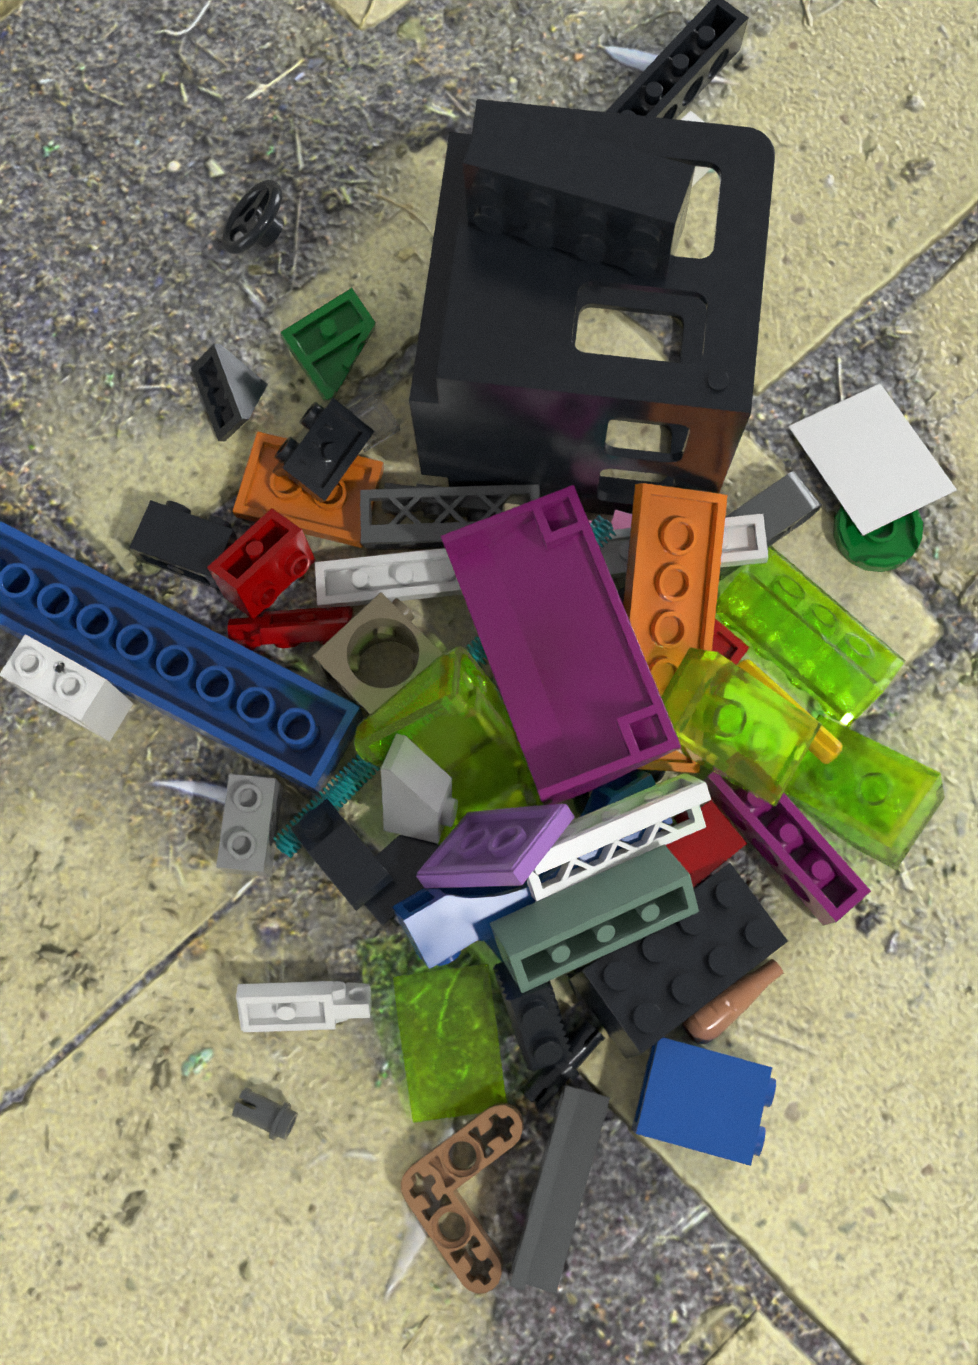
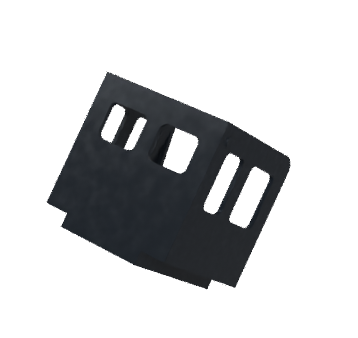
[409,99,775,515]

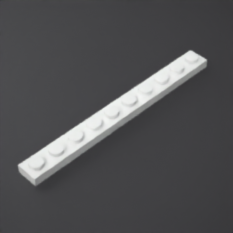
[315,514,768,608]

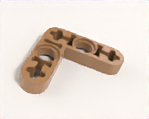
[401,1102,524,1294]

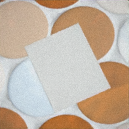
[788,384,957,535]

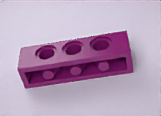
[703,746,871,926]

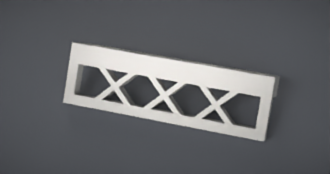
[526,773,711,901]

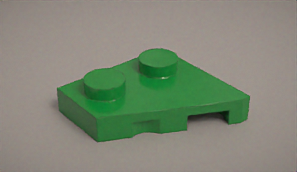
[280,288,376,402]

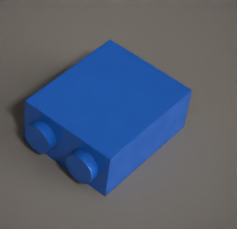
[631,1037,776,1166]

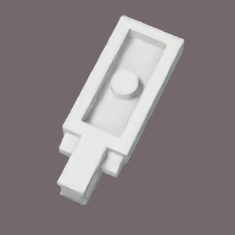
[236,981,372,1032]

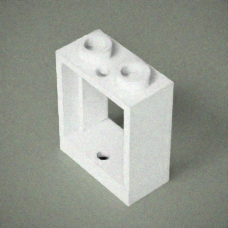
[0,634,133,742]

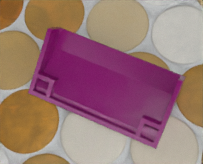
[441,485,681,805]

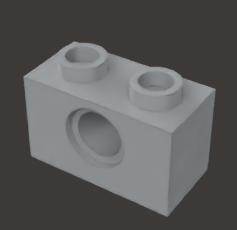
[216,774,283,877]

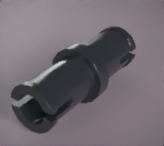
[520,1017,606,1111]

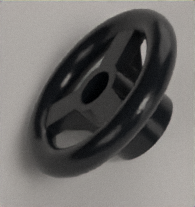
[222,180,284,254]

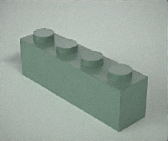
[490,844,699,993]

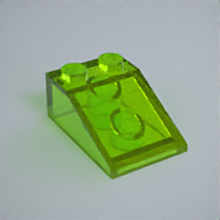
[661,647,822,807]
[773,714,945,870]
[393,964,507,1123]

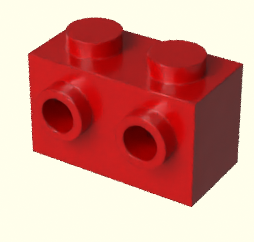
[207,508,316,619]

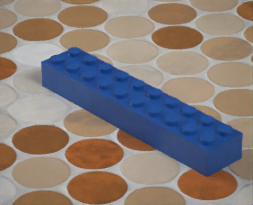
[0,521,364,797]

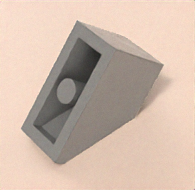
[381,734,458,844]

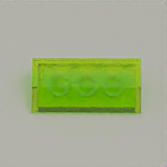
[716,546,906,728]

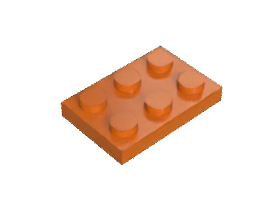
[233,431,384,548]

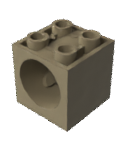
[313,592,448,737]

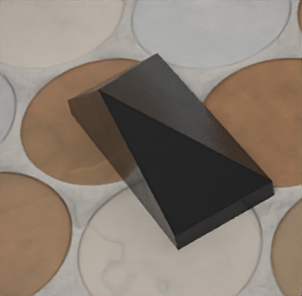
[191,344,268,442]

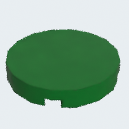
[833,505,923,572]

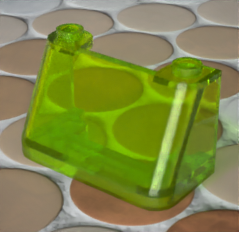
[354,646,558,846]

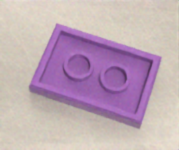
[416,804,574,888]

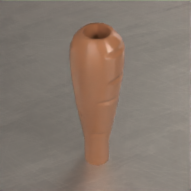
[682,959,784,1044]

